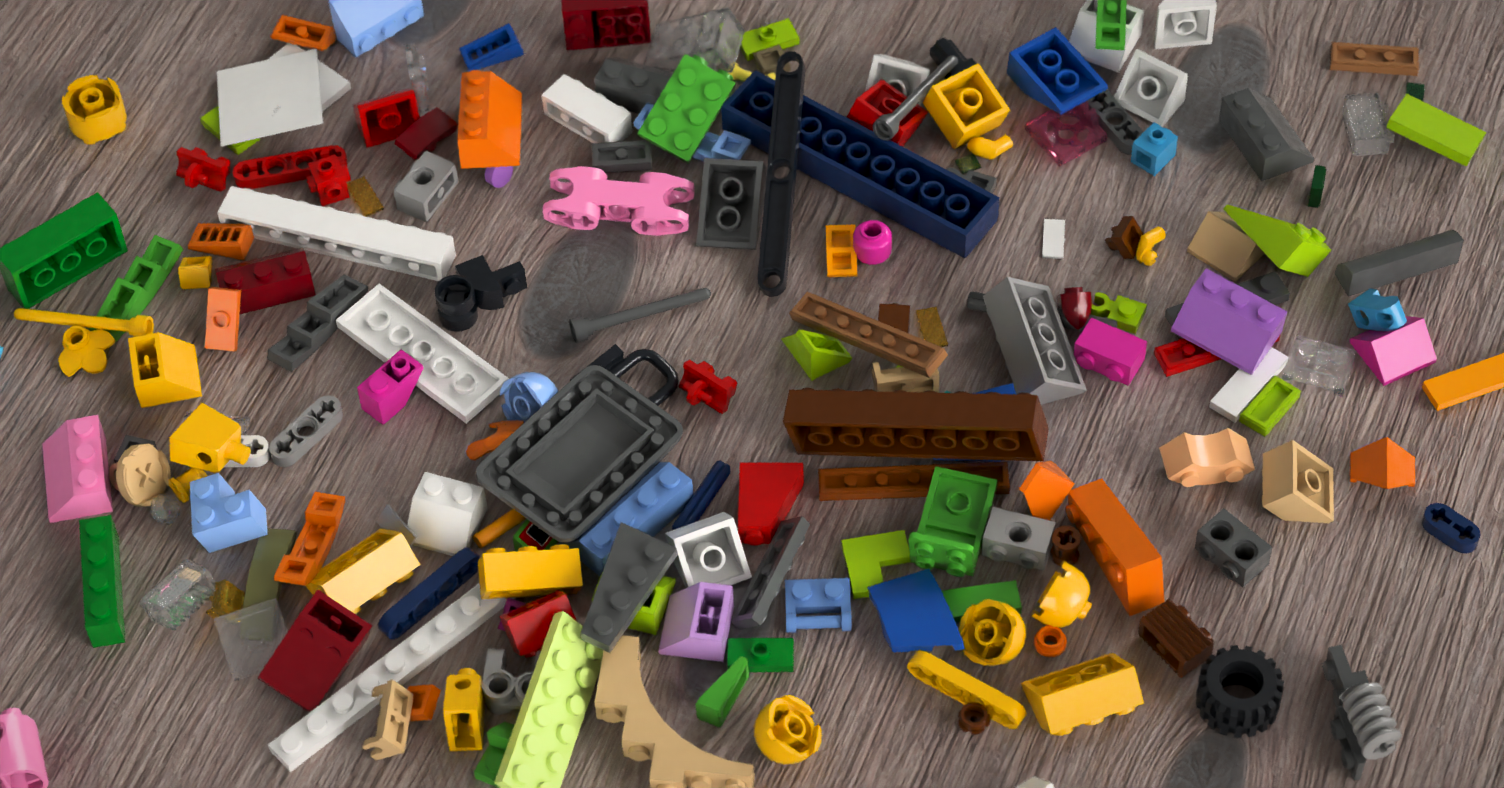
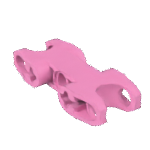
[542,167,695,236]

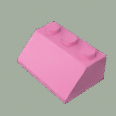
[42,415,113,523]

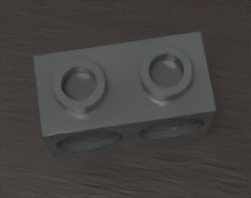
[1195,508,1272,587]

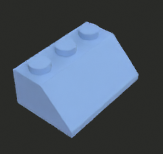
[328,0,424,57]

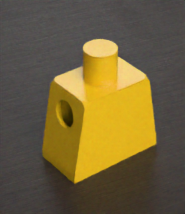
[169,403,251,473]
[443,668,485,751]

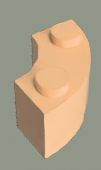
[1159,428,1255,487]

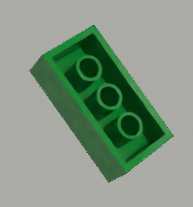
[0,192,128,309]

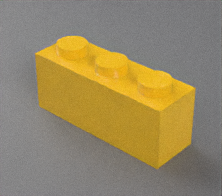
[478,544,583,599]

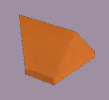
[1350,437,1415,489]
[1019,461,1075,521]

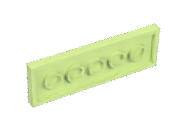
[494,611,604,788]

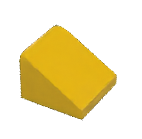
[178,256,212,289]

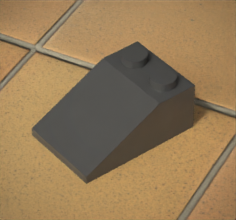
[696,158,767,250]

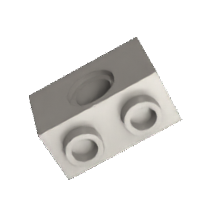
[394,151,458,222]
[982,507,1055,571]

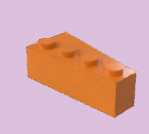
[1065,478,1164,617]

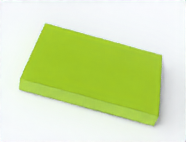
[1386,93,1487,166]

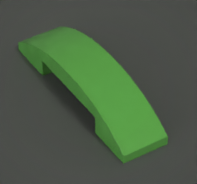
[1095,0,1127,50]

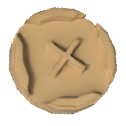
[109,444,171,507]

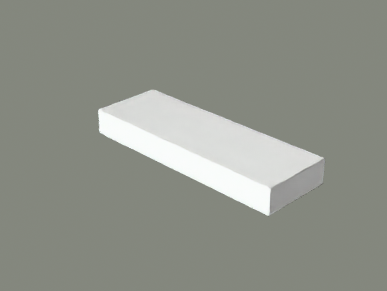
[1209,347,1289,423]

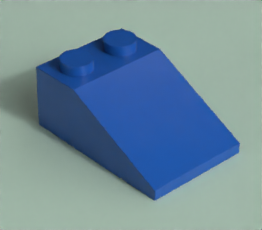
[1007,27,1108,115]

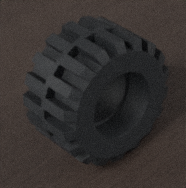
[1196,645,1284,738]

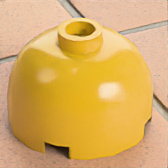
[1031,561,1092,628]
[959,599,1026,666]
[754,695,821,765]

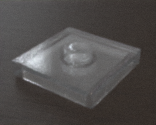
[214,598,288,682]

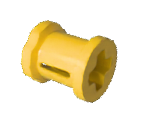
[168,466,207,503]

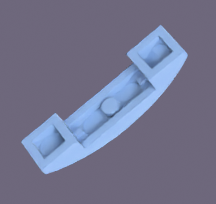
[633,103,751,161]

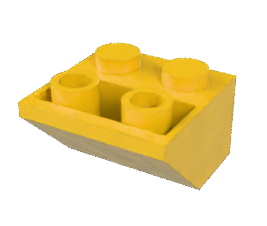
[128,332,202,408]

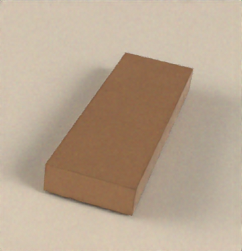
[1330,42,1419,76]

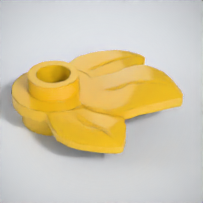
[58,326,115,377]

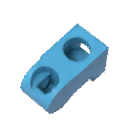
[1348,288,1407,331]

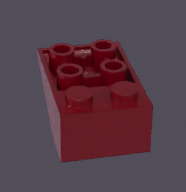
[561,0,651,51]
[258,590,372,713]

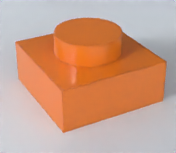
[407,684,441,722]

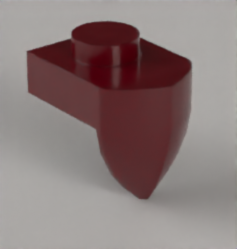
[1057,287,1092,330]

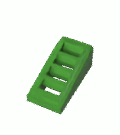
[695,656,749,728]

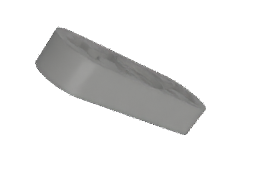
[269,395,343,467]

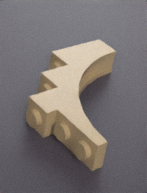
[594,635,755,788]

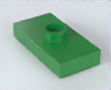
[727,638,794,672]

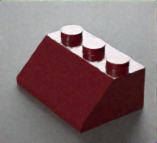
[215,247,316,315]

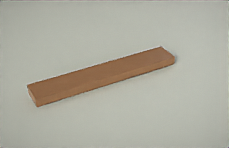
[789,291,948,378]

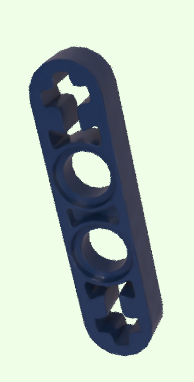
[378,547,481,640]

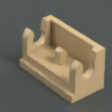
[872,362,939,393]
[363,679,414,761]

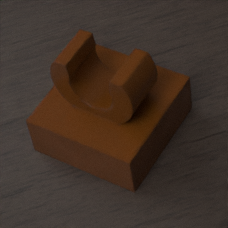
[1105,216,1143,259]

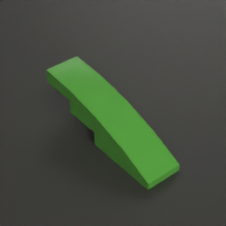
[89,235,184,342]

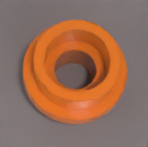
[1034,625,1067,657]

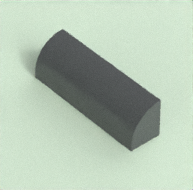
[1335,230,1464,297]

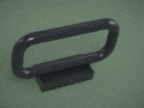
[570,344,679,406]

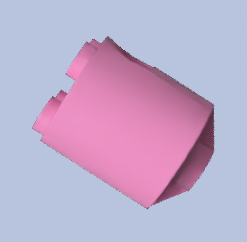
[0,708,49,788]

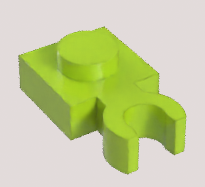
[1090,292,1147,334]

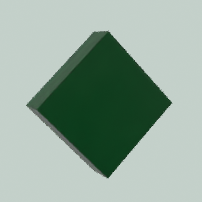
[1308,165,1327,208]

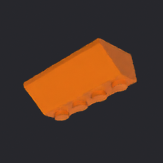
[457,70,523,169]

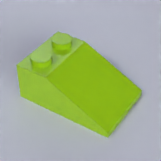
[1223,205,1331,277]

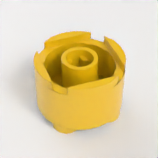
[62,75,127,145]

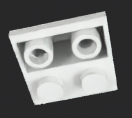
[1069,0,1144,72]

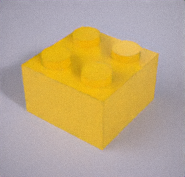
[922,63,1010,149]

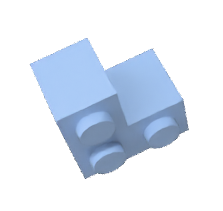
[189,473,268,553]

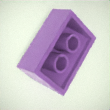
[1171,268,1287,375]

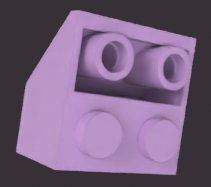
[658,582,734,662]

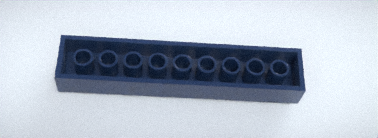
[721,70,999,258]

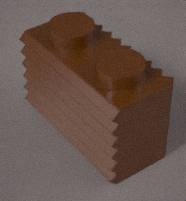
[1138,599,1214,678]

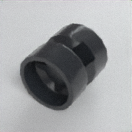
[435,275,478,332]

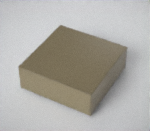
[753,45,791,75]

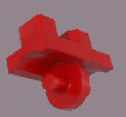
[176,147,231,192]
[679,359,737,414]

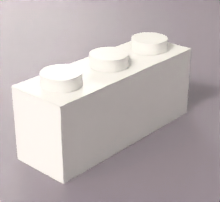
[542,74,632,144]

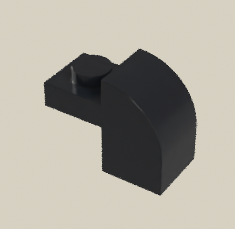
[455,255,527,310]

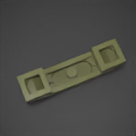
[240,528,297,642]

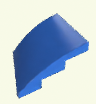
[868,568,964,652]

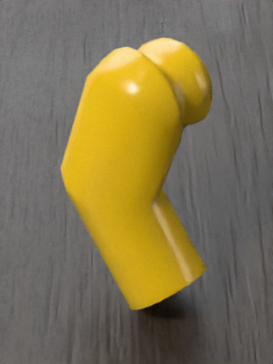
[967,135,1013,160]
[1136,226,1166,266]

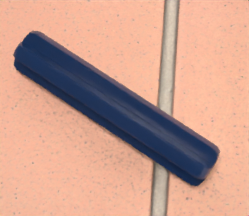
[672,460,731,530]

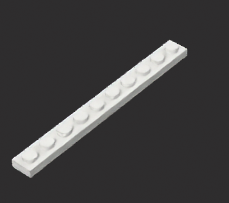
[268,583,517,772]

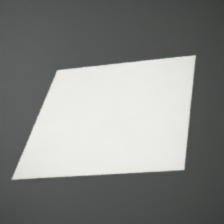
[217,49,323,147]

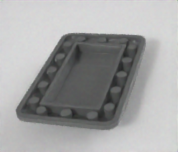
[476,365,683,543]

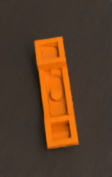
[274,492,345,586]

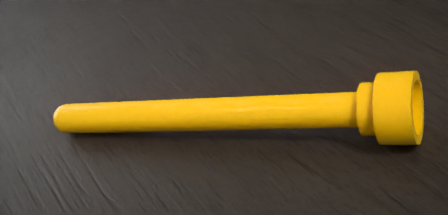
[14,308,154,337]

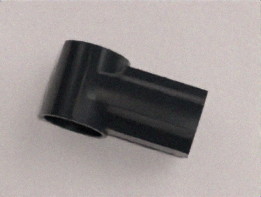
[930,37,977,80]

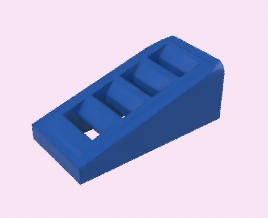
[459,23,525,72]

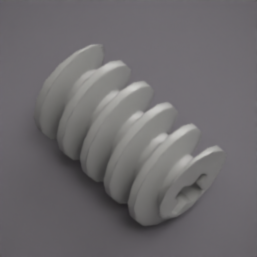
[1339,683,1402,759]

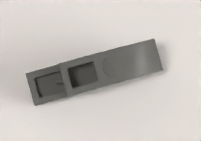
[1322,645,1369,781]

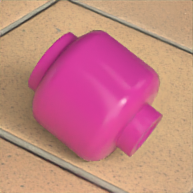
[853,220,892,265]

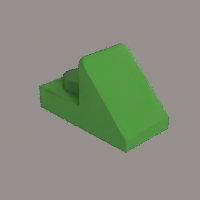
[474,721,514,788]

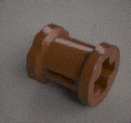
[1050,526,1081,566]

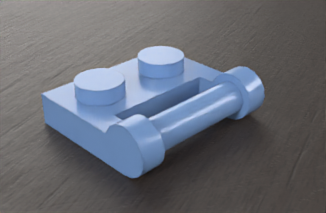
[785,578,852,633]

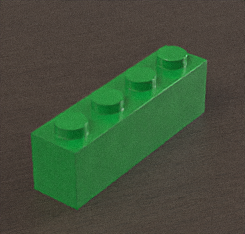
[79,515,125,648]

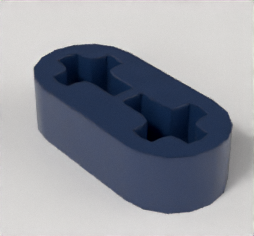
[1422,503,1480,553]

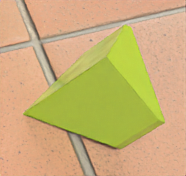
[781,329,853,381]

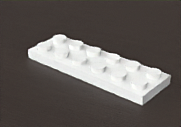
[336,284,509,424]

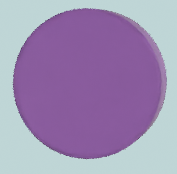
[485,166,513,188]

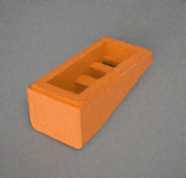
[188,223,254,261]

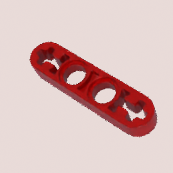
[232,145,348,189]

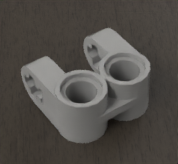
[482,648,541,715]

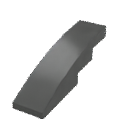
[267,274,368,372]

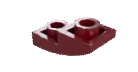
[394,107,458,160]

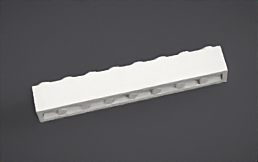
[217,186,456,281]

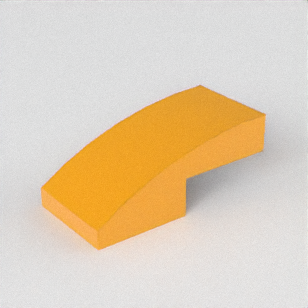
[825,224,857,277]

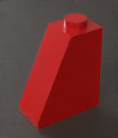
[738,462,804,546]

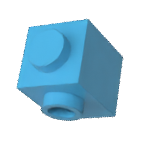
[1131,122,1178,176]

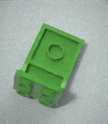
[638,54,736,164]
[908,466,998,577]

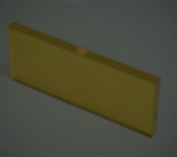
[347,176,384,217]
[916,307,948,347]

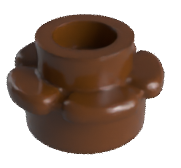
[958,702,990,735]

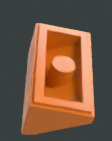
[271,15,336,51]

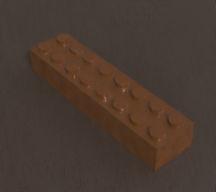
[783,388,1049,462]

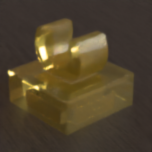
[206,579,245,625]

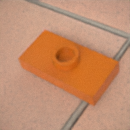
[205,287,241,352]

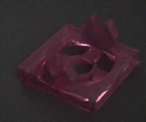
[1025,101,1108,166]

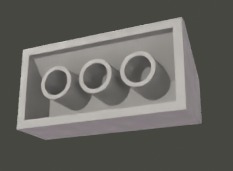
[983,277,1087,405]

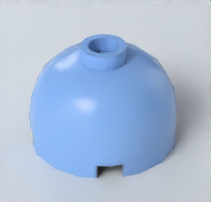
[500,372,559,422]

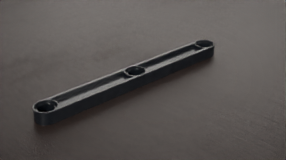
[757,51,806,297]

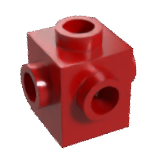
[306,154,351,207]

